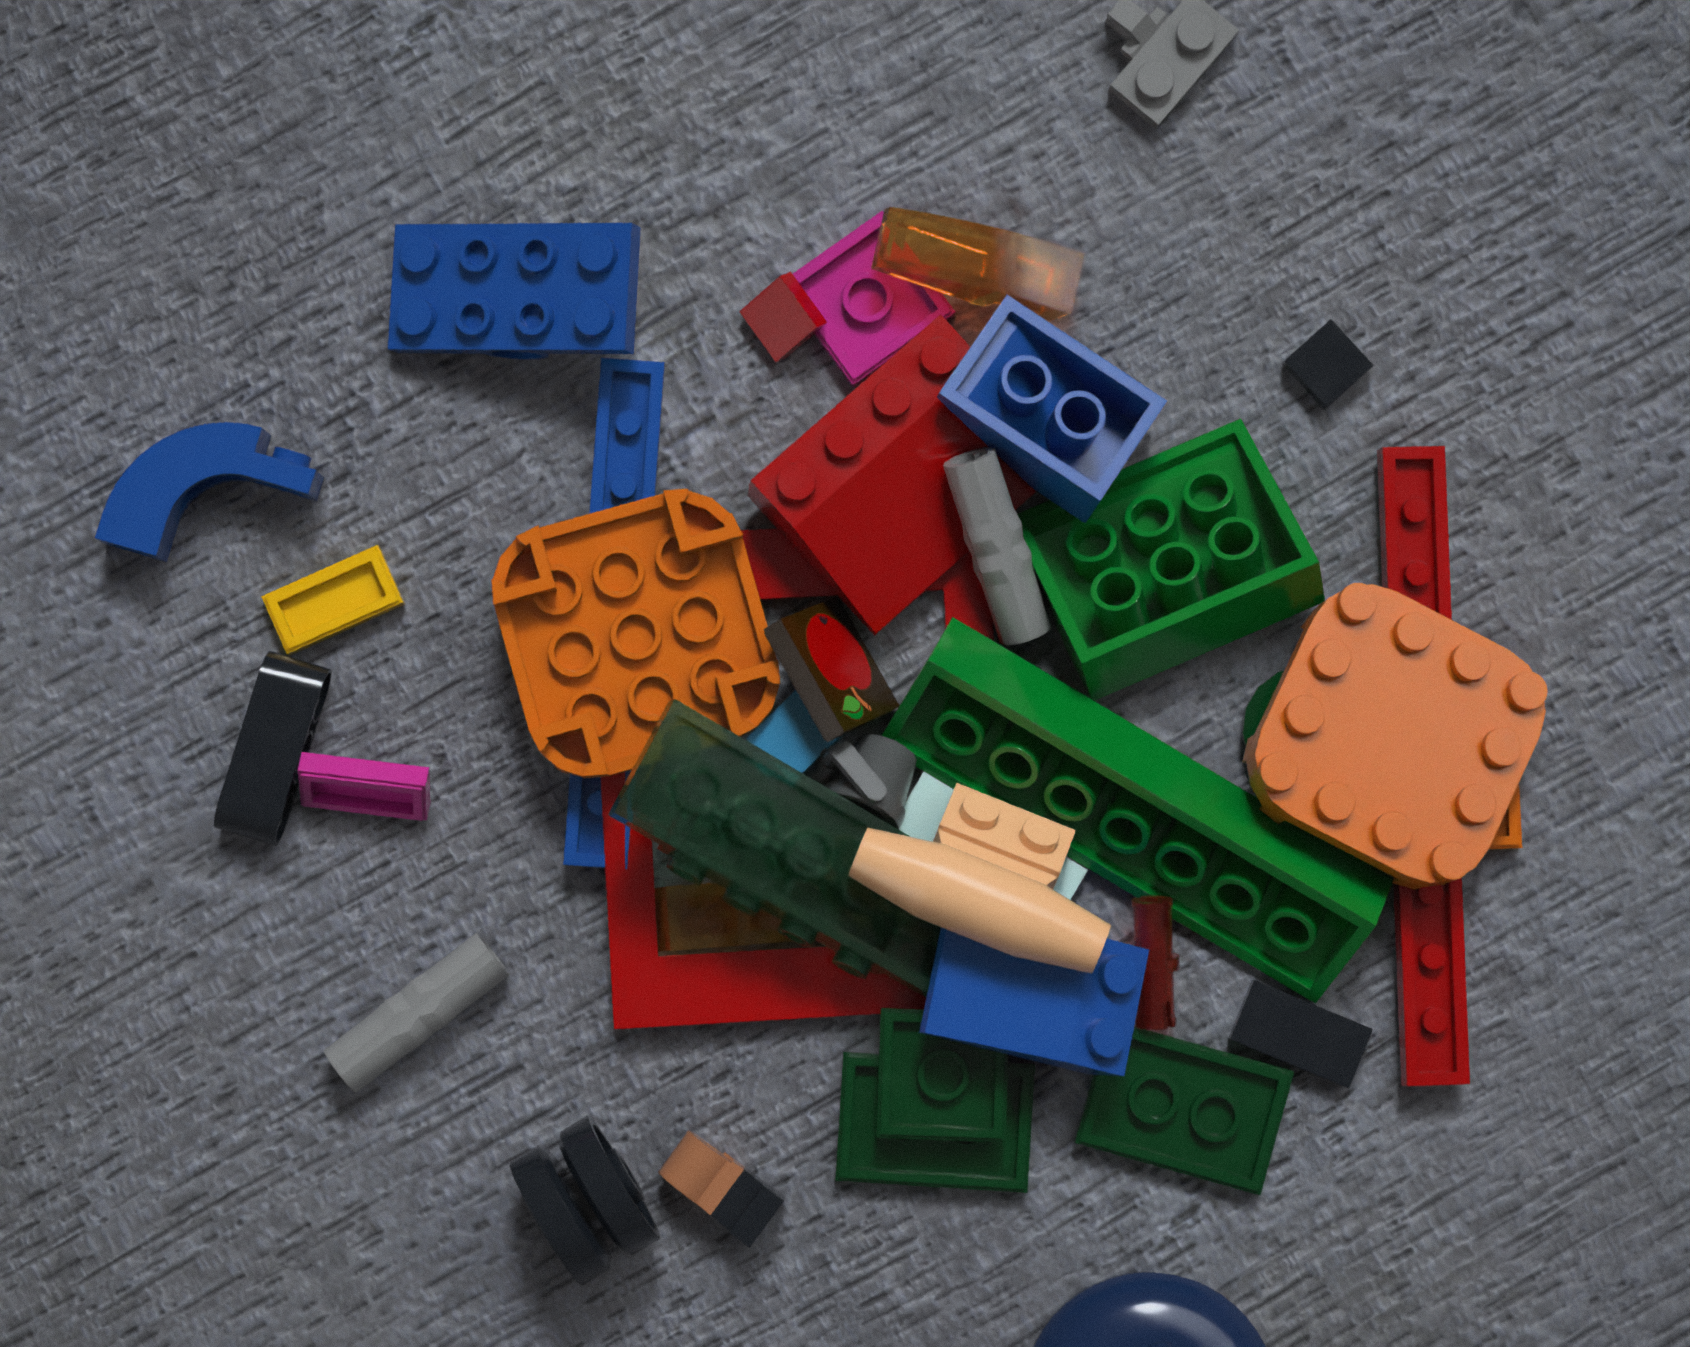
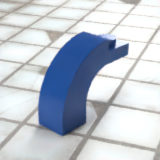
[95,422,324,562]

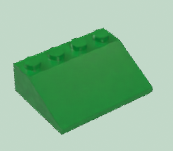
[1017,418,1325,701]

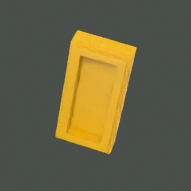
[261,545,405,656]

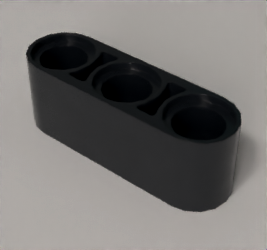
[214,651,332,846]

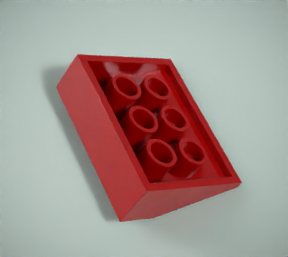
[747,314,1037,636]

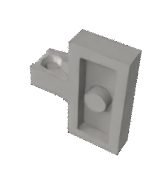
[1105,0,1239,130]

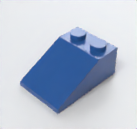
[937,295,1167,523]
[919,928,1149,1077]

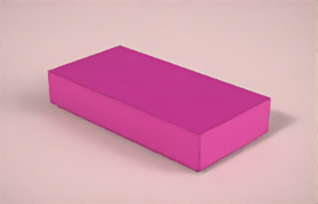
[298,752,431,821]

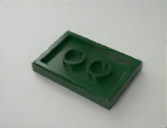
[1074,1026,1294,1195]
[835,1051,1035,1193]

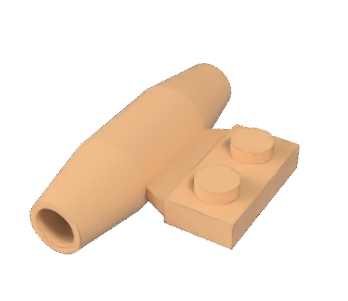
[848,783,1111,974]

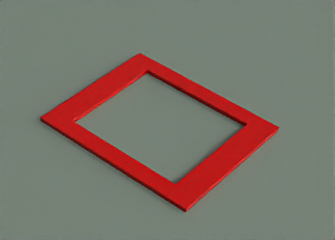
[600,529,994,1029]

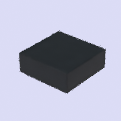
[1282,319,1374,410]

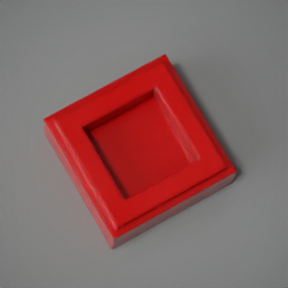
[739,271,828,362]

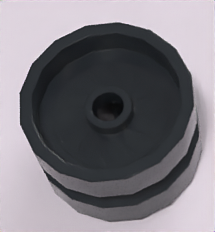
[510,1115,660,1285]

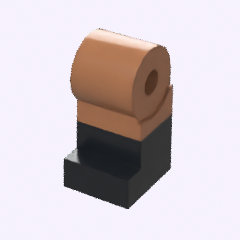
[658,1130,785,1248]

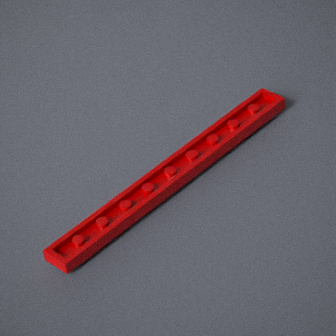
[1377,446,1470,1086]

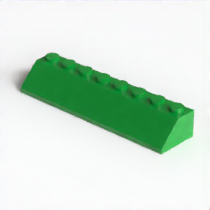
[882,617,1393,1004]

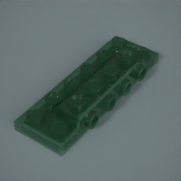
[608,699,941,998]

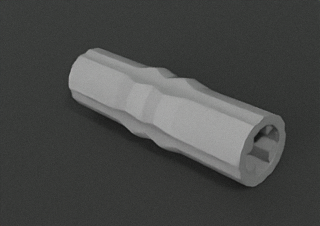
[943,447,1051,645]
[323,933,510,1093]

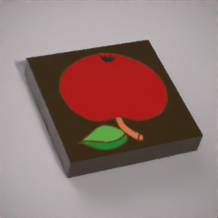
[763,596,899,742]

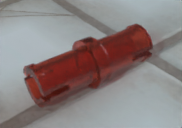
[1131,895,1180,1030]

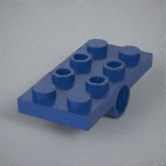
[388,223,641,360]

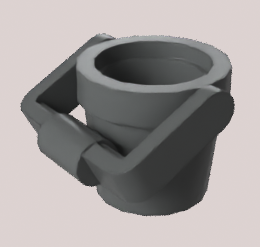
[808,734,917,835]

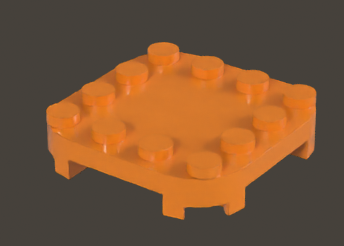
[491,489,780,778]
[1242,583,1548,890]

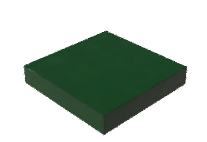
[876,1008,1008,1142]

